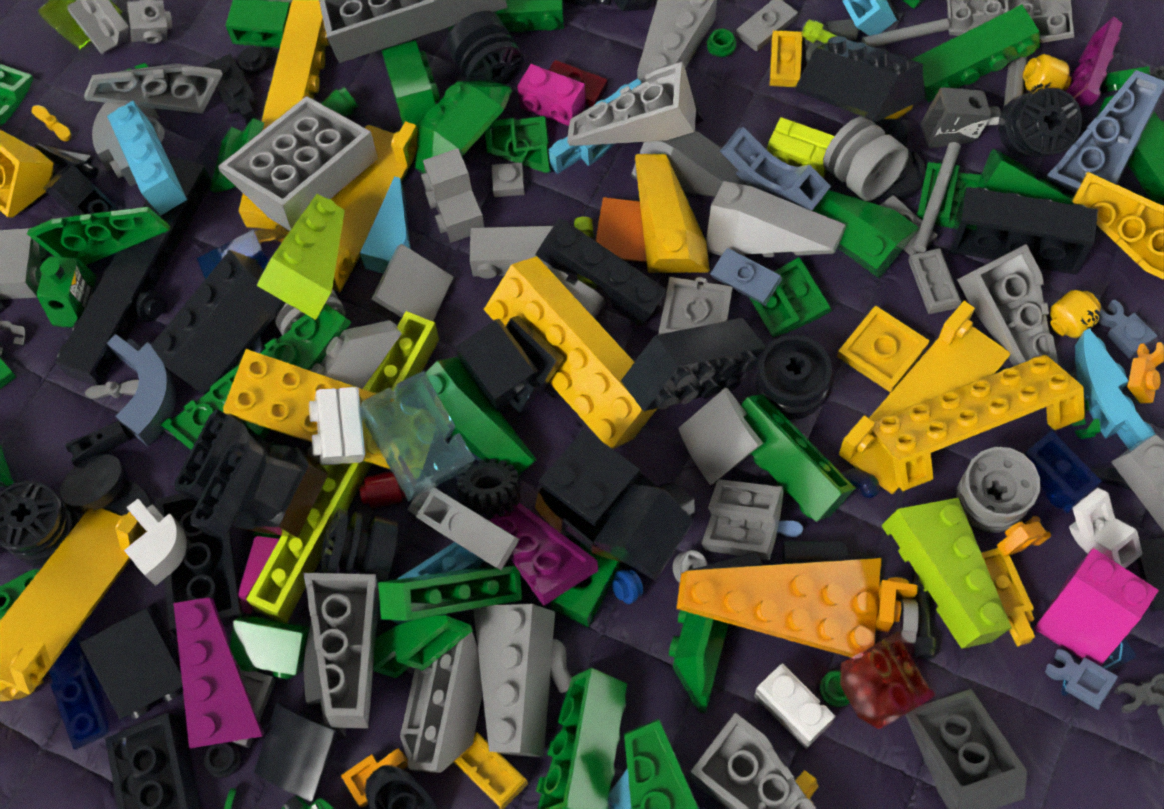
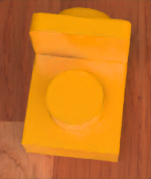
[876,577,918,632]

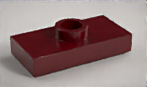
[549,60,608,107]

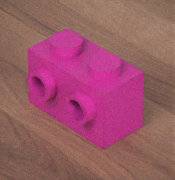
[517,64,586,126]

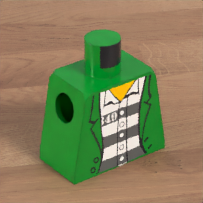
[37,257,97,328]

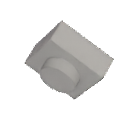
[492,163,524,197]

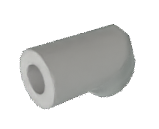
[550,639,572,693]

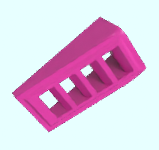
[238,536,279,614]

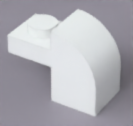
[1069,488,1143,569]
[124,499,187,586]

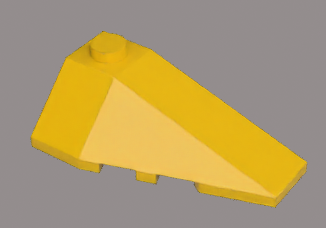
[0,130,53,217]
[635,154,710,273]
[1072,172,1164,280]

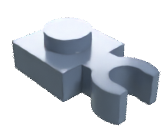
[1099,300,1157,359]
[1045,649,1118,710]

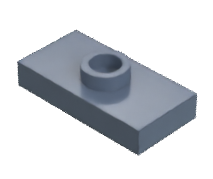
[710,248,782,306]

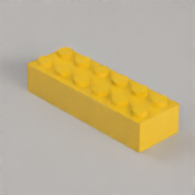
[484,256,657,449]

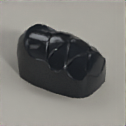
[364,765,438,809]

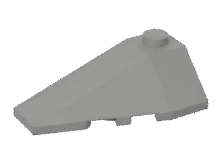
[567,62,696,146]
[84,63,222,114]

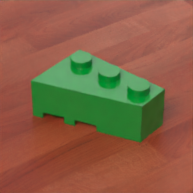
[382,40,440,130]

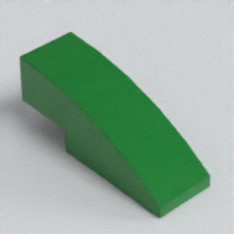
[373,615,473,678]

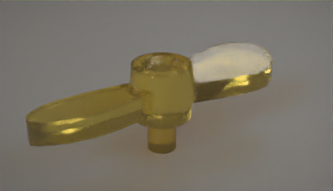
[252,225,290,243]

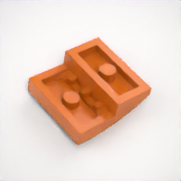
[596,197,647,263]

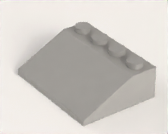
[218,96,378,231]

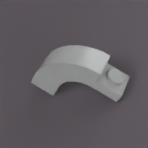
[92,103,159,187]

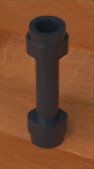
[911,573,937,660]

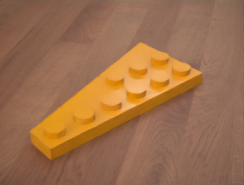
[676,558,881,662]

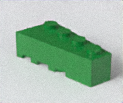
[535,668,627,809]

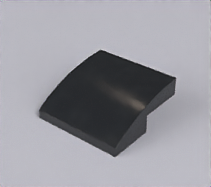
[506,315,564,413]
[254,702,339,801]

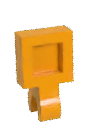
[1127,342,1164,404]
[997,516,1051,557]
[341,748,408,808]

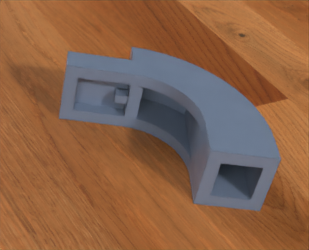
[720,127,831,210]
[107,334,176,447]

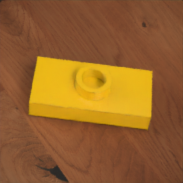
[453,732,529,809]

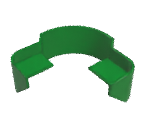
[1072,399,1101,439]

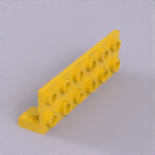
[331,121,418,292]
[839,301,1010,494]
[223,349,440,478]
[872,355,1085,491]
[0,508,147,695]

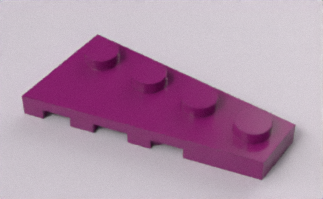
[1066,17,1123,109]
[483,503,598,606]
[174,597,265,748]

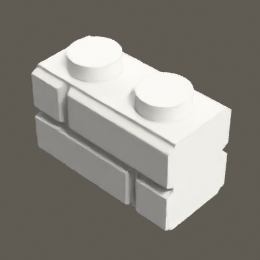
[309,387,365,465]
[754,663,835,749]

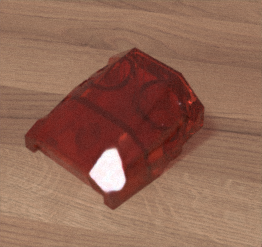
[840,631,936,729]

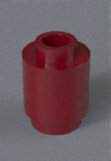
[359,470,410,510]

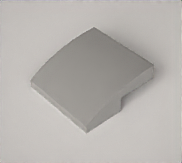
[678,388,763,485]
[701,479,784,560]

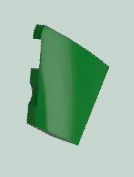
[485,116,550,173]

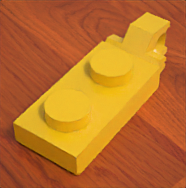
[981,548,1035,647]

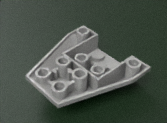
[947,0,1074,43]

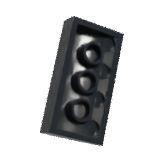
[105,713,201,809]

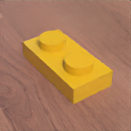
[769,31,802,87]

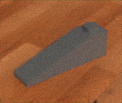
[631,130,749,198]

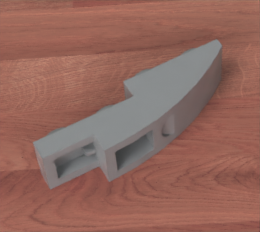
[407,481,519,570]

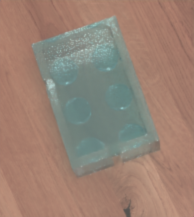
[360,371,475,501]

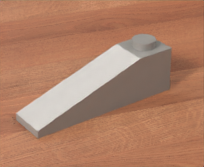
[706,181,846,257]
[957,244,1058,366]
[689,713,816,809]

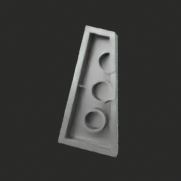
[304,573,379,728]

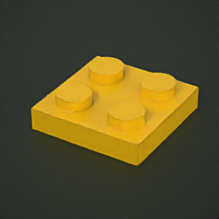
[837,305,930,393]

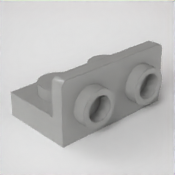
[67,0,129,54]

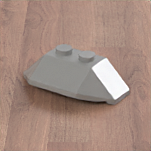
[310,320,402,389]
[400,632,483,772]

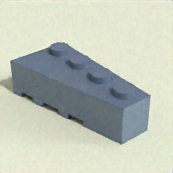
[1047,70,1164,192]

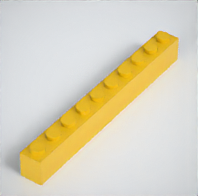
[239,0,330,230]

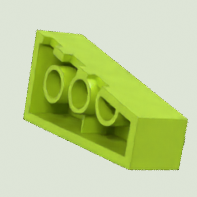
[257,193,345,320]
[881,498,1012,649]

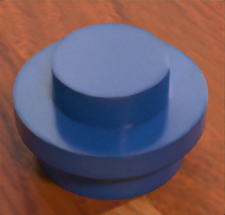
[612,570,643,604]

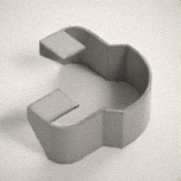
[0,321,26,356]
[900,599,918,643]

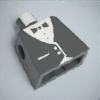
[920,88,1001,148]

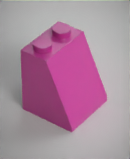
[1034,548,1159,666]

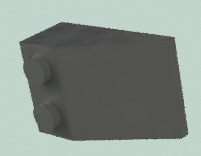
[905,689,1027,809]

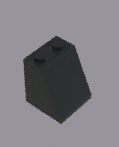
[79,603,183,720]

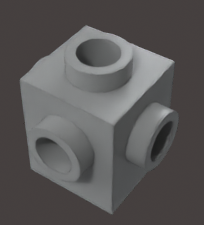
[127,0,172,44]

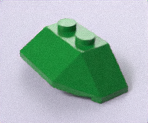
[415,81,513,173]
[668,610,729,714]

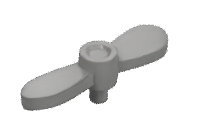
[85,380,139,399]

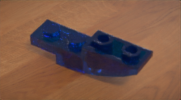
[49,632,110,750]

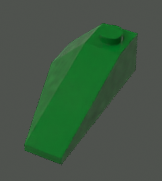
[977,148,1074,205]
[811,190,919,279]
[27,207,170,265]
[412,357,536,477]

